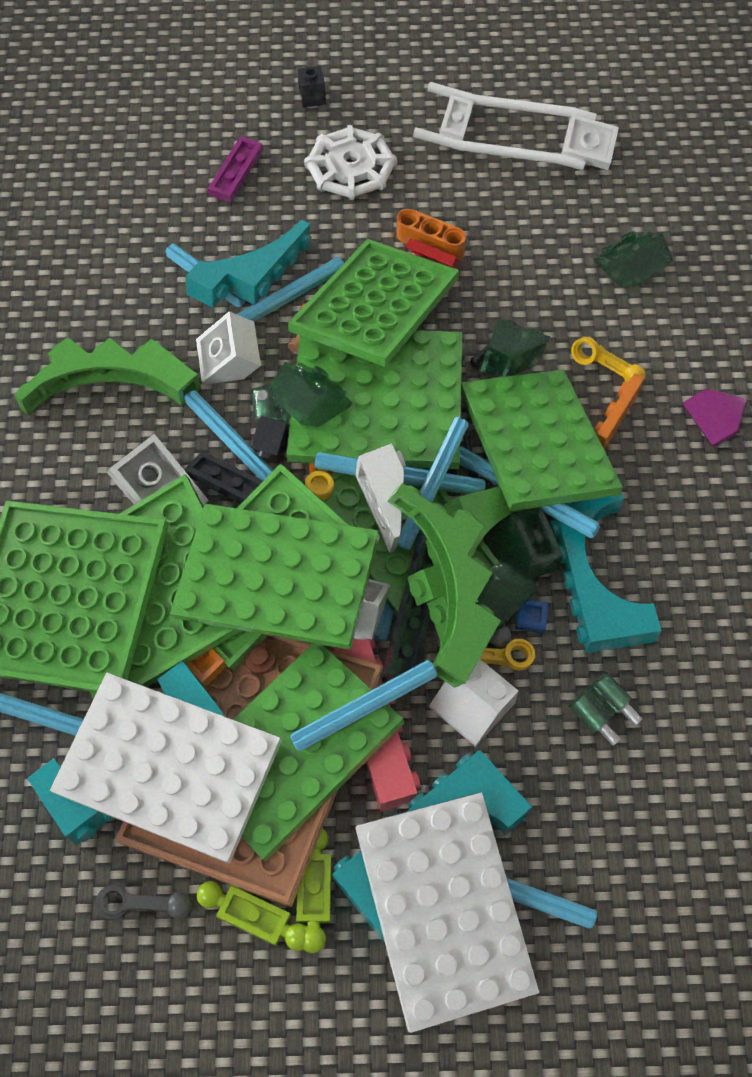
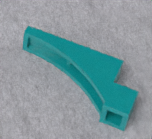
[185,220,312,308]

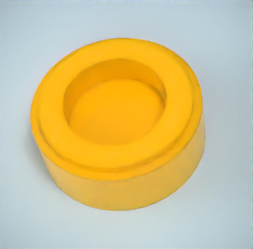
[305,471,334,501]

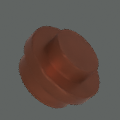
[245,644,276,674]

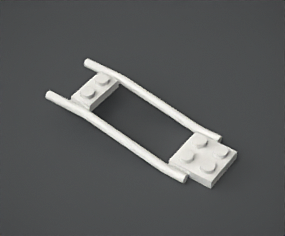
[413,82,619,171]

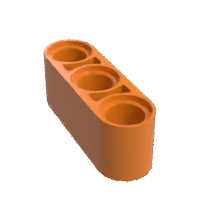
[397,209,466,261]

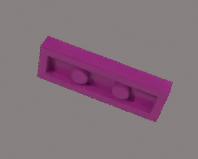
[207,136,263,203]

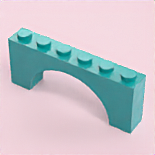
[550,474,662,653]
[27,661,226,845]
[332,750,532,942]

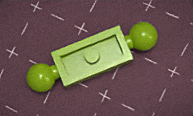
[296,829,332,953]
[197,881,307,951]

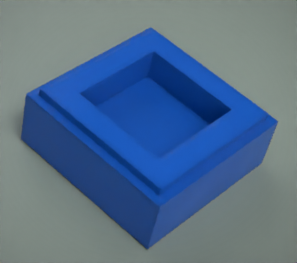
[515,599,549,634]

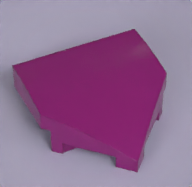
[683,389,747,448]

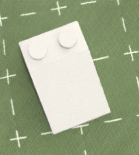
[107,434,209,505]
[355,443,406,553]

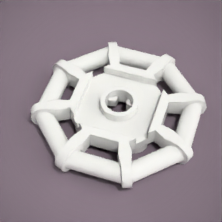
[304,125,397,200]

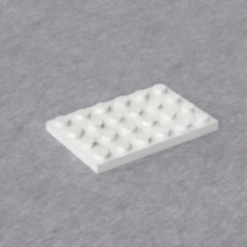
[50,672,282,864]
[355,793,539,1033]

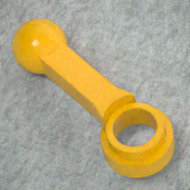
[571,337,646,383]
[479,639,535,670]

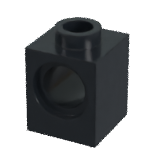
[297,65,326,108]
[251,415,290,460]

